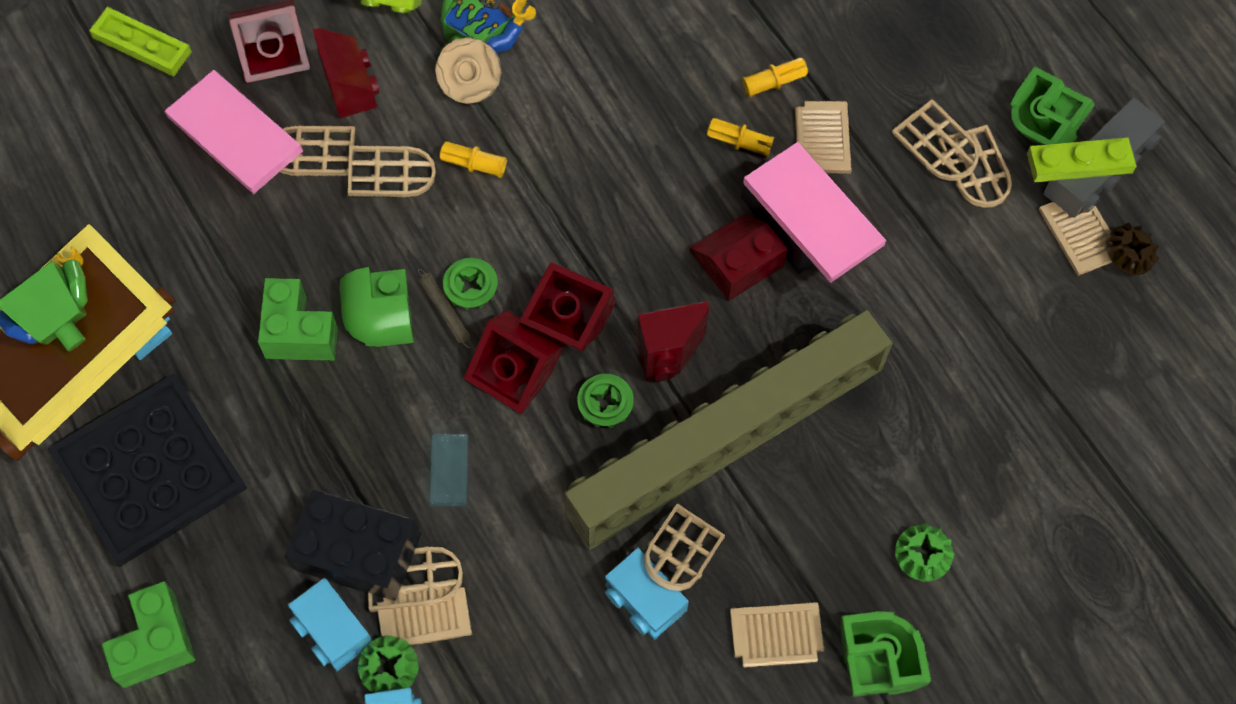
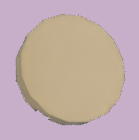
[435,37,502,104]

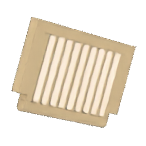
[795,101,851,173]
[1039,202,1112,276]
[377,579,472,646]
[730,603,824,667]

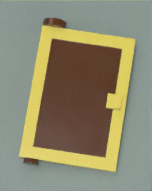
[0,224,176,461]

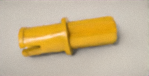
[742,58,808,98]
[707,118,774,157]
[440,142,507,178]

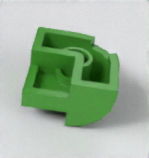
[1011,67,1094,145]
[339,267,414,347]
[841,611,931,697]

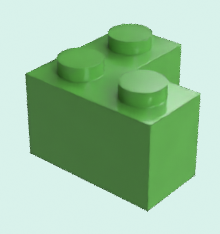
[258,278,338,360]
[102,581,196,688]

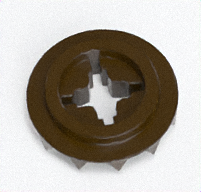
[1106,222,1159,275]

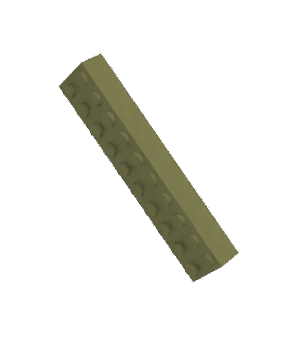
[565,310,893,551]

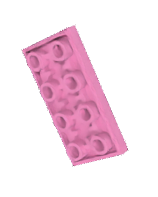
[165,70,303,194]
[743,142,886,283]

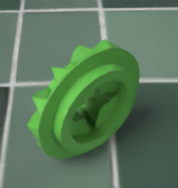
[443,258,498,311]
[577,374,634,428]
[895,523,955,581]
[358,635,419,693]

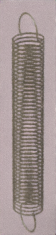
[418,269,472,348]

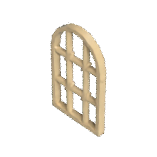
[892,99,979,181]
[938,125,1012,208]
[280,126,355,176]
[347,146,436,198]
[643,504,725,591]
[368,546,463,612]

